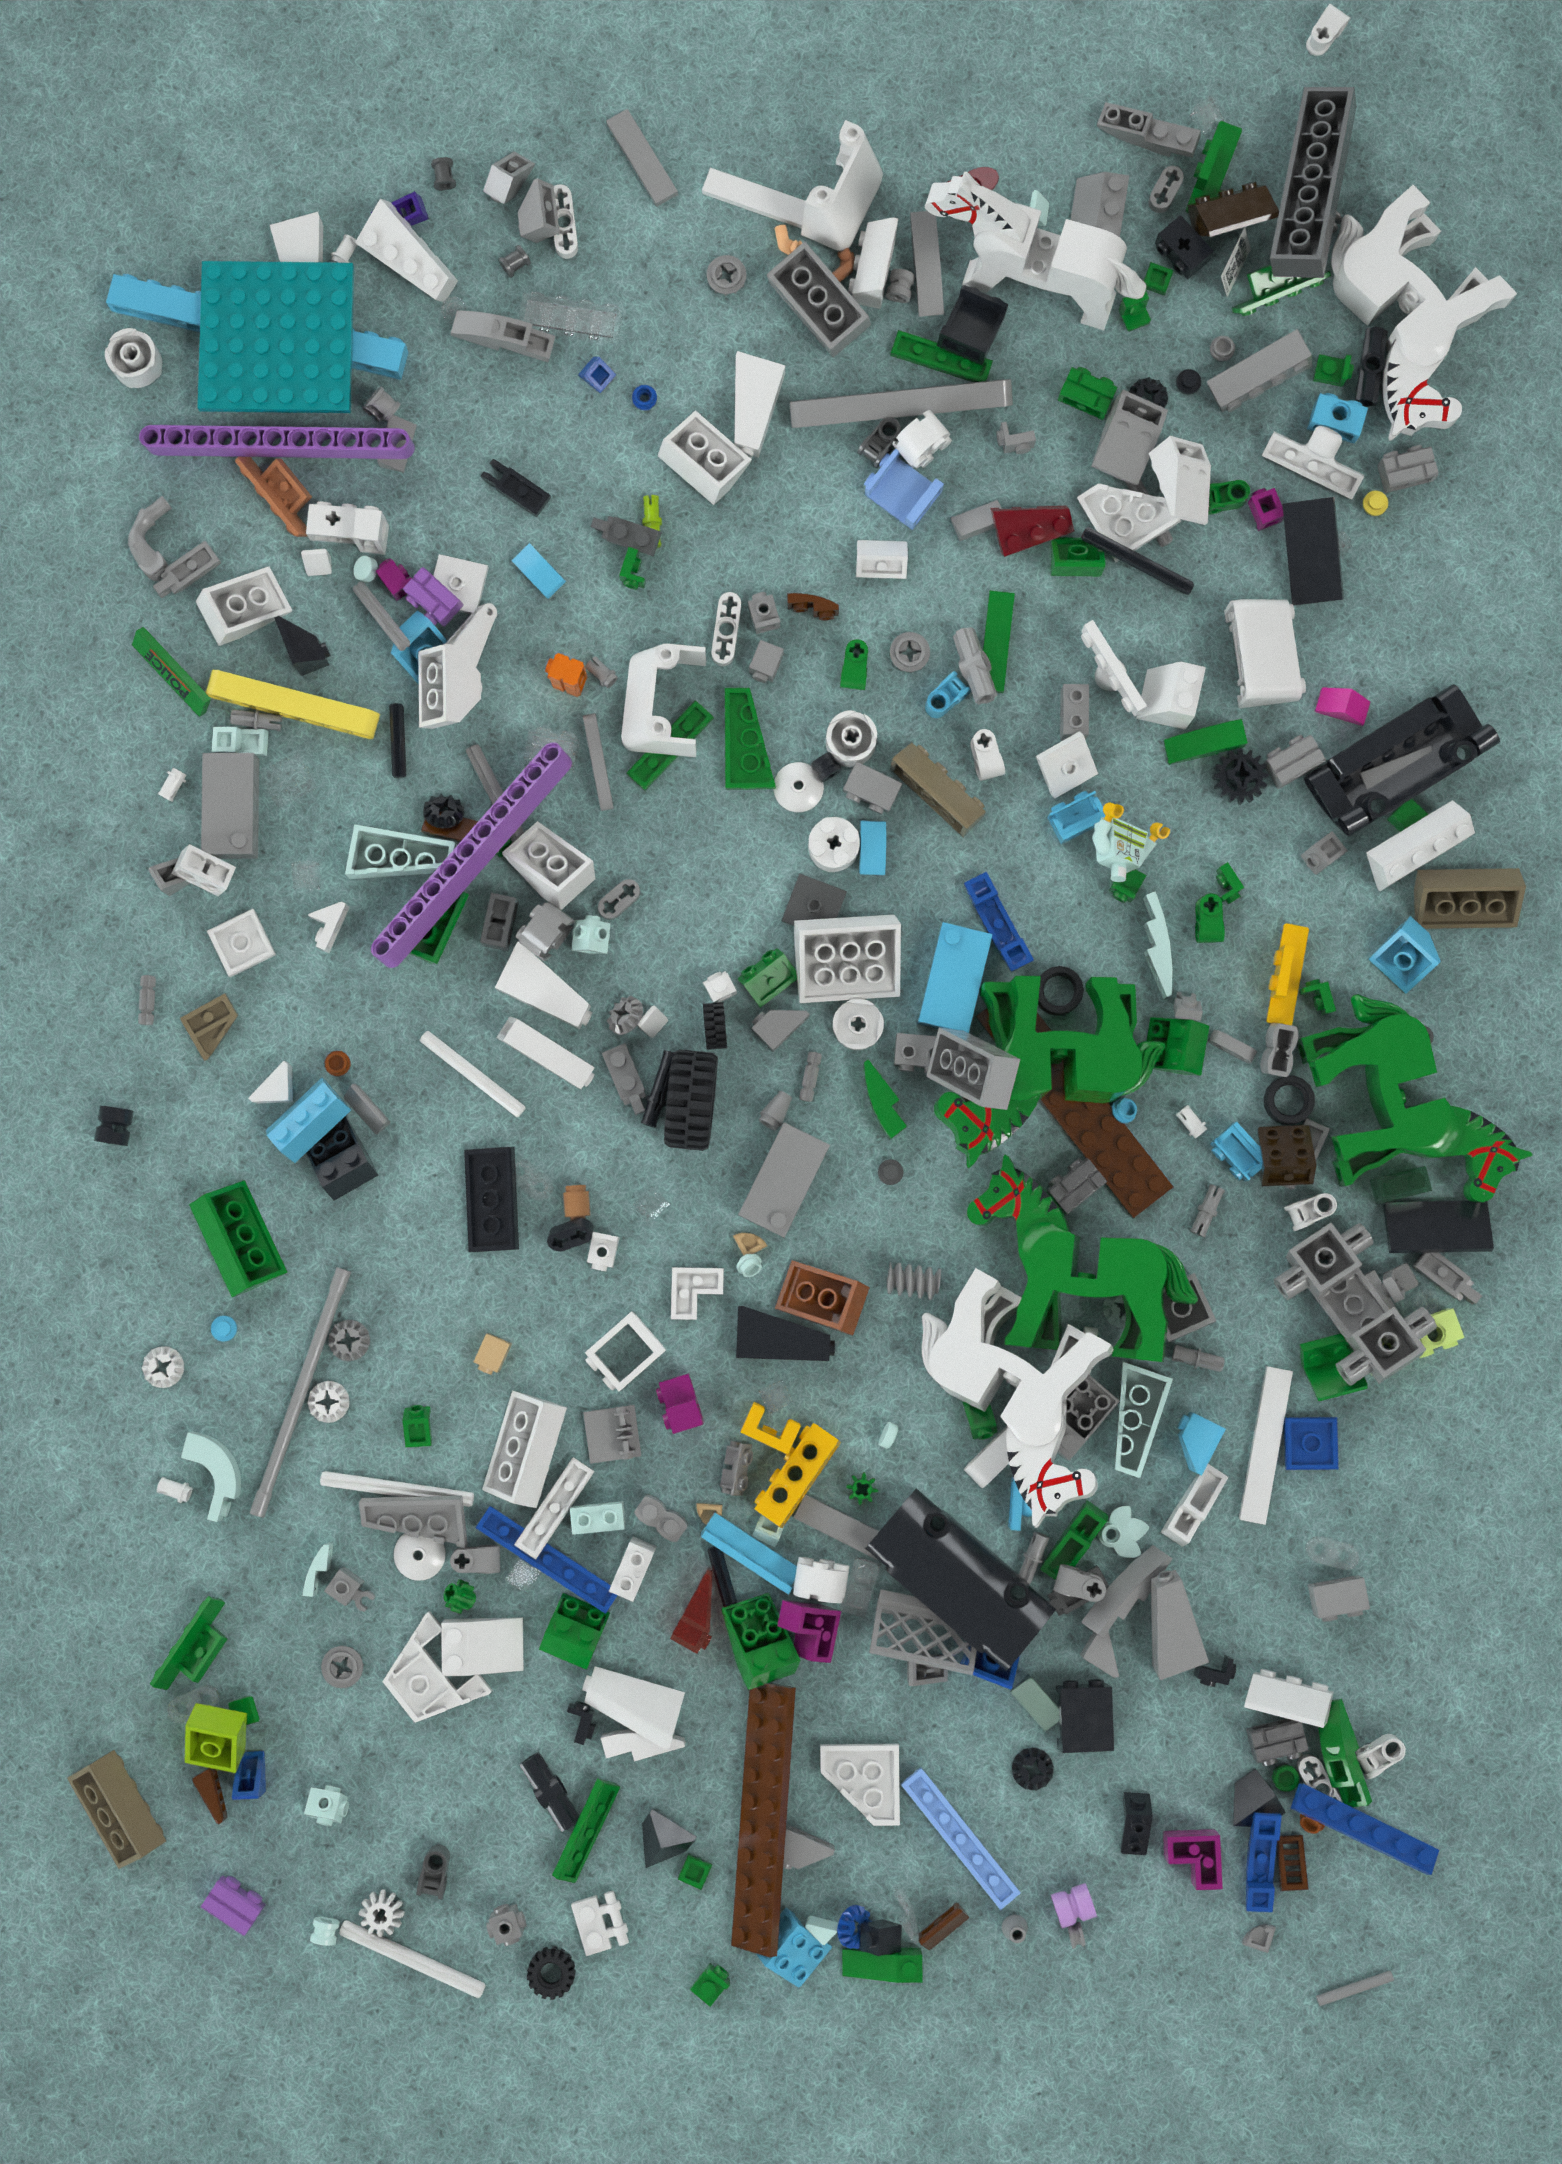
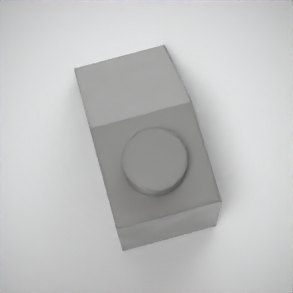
[483,151,535,204]
[518,178,559,243]
[752,1010,810,1052]
[783,1824,835,1869]

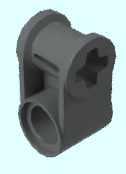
[857,417,901,468]
[416,1845,450,1900]

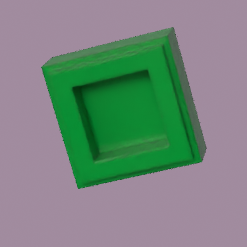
[1144,262,1174,296]
[678,1853,712,1890]

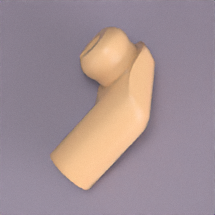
[774,225,802,255]

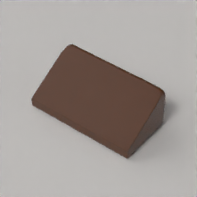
[421,811,478,843]
[918,1902,969,1950]

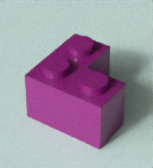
[656,1373,704,1434]
[777,1600,841,1663]
[1163,1829,1223,1890]

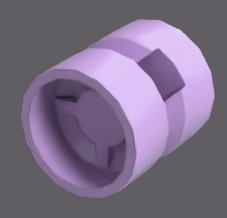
[1051,1883,1097,1929]

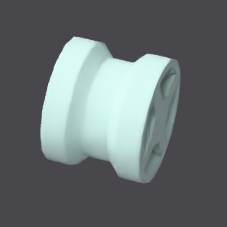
[310,1917,340,1946]

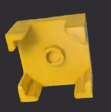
[740,1402,801,1455]

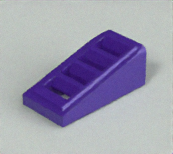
[371,191,429,226]

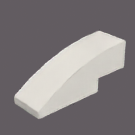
[1161,1464,1228,1547]
[601,1729,686,1761]

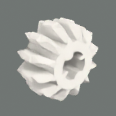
[359,1889,405,1937]

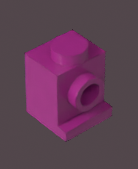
[1248,488,1284,531]
[376,558,412,601]

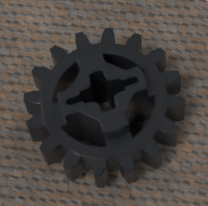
[1212,748,1269,805]

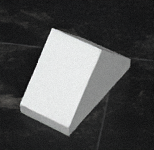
[248,1061,293,1103]

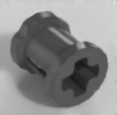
[431,157,456,191]
[498,245,531,278]

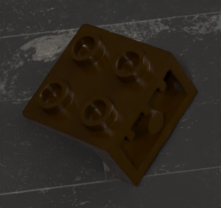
[1257,1125,1317,1186]

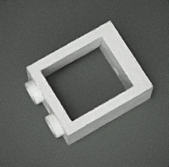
[585,1311,666,1391]
[609,1536,657,1602]

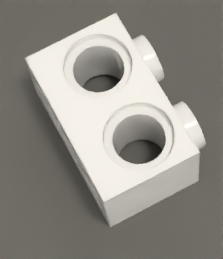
[172,844,236,896]

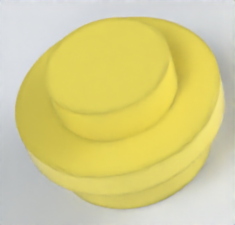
[1362,491,1388,516]

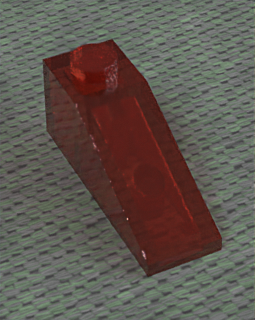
[670,1567,713,1654]

